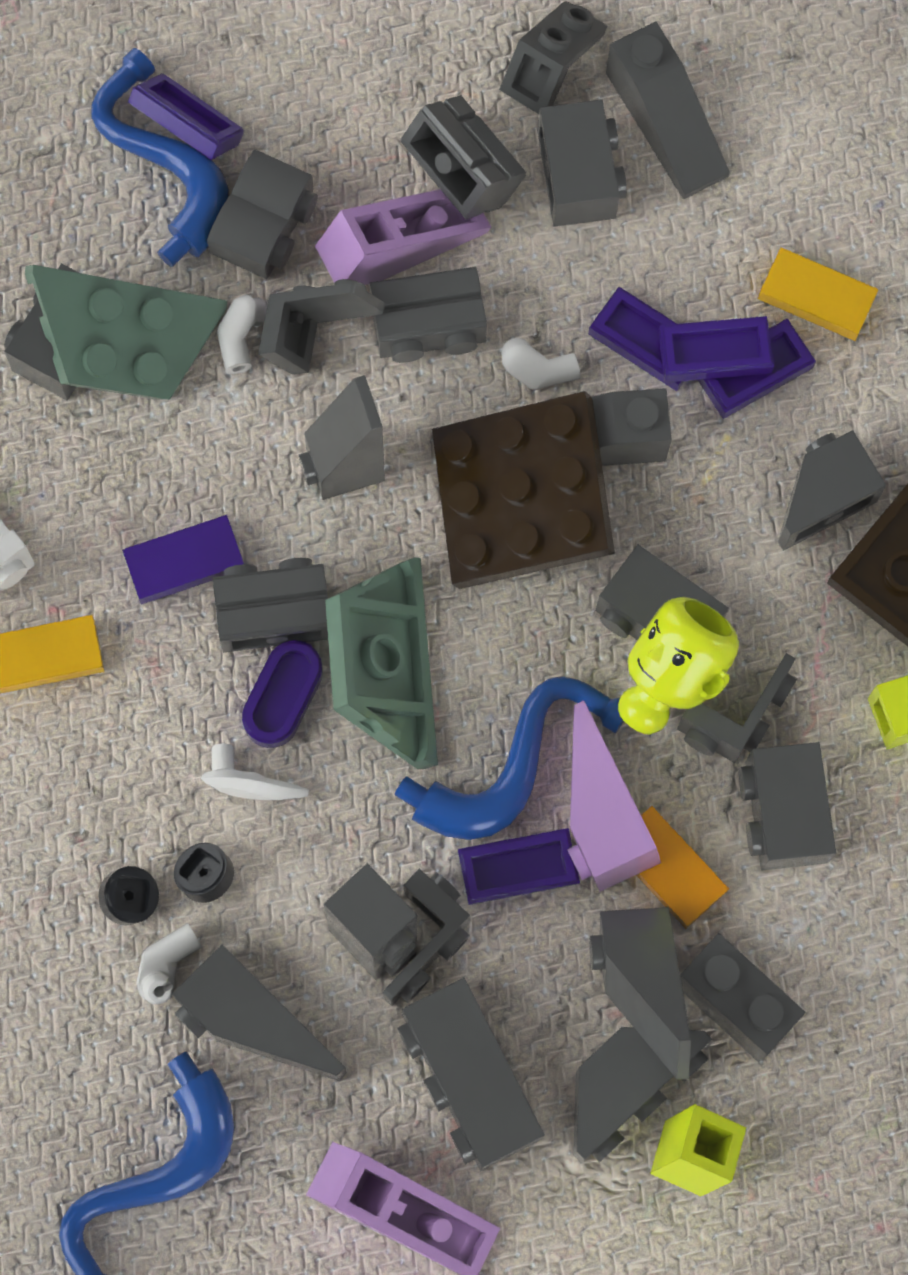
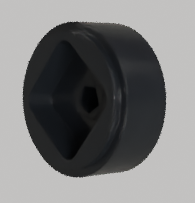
[174,843,234,903]
[98,866,159,925]

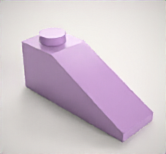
[315,189,491,285]
[567,701,661,892]
[306,1142,500,1275]

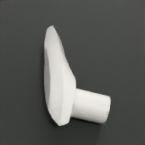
[201,743,309,800]

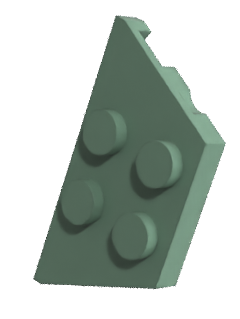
[25,265,228,400]
[325,557,438,770]

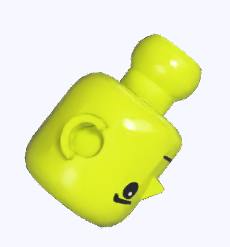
[618,597,739,735]

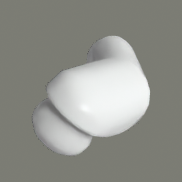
[217,294,267,374]
[501,338,581,389]
[137,923,202,1004]

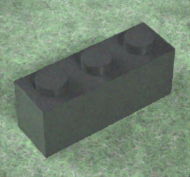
[323,863,417,980]
[397,977,545,1171]

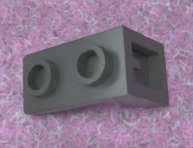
[499,1,607,114]

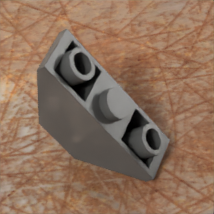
[573,1027,712,1163]

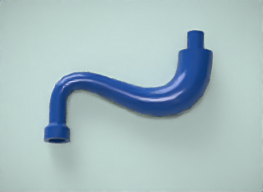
[91,48,229,267]
[394,676,624,840]
[59,1052,235,1275]

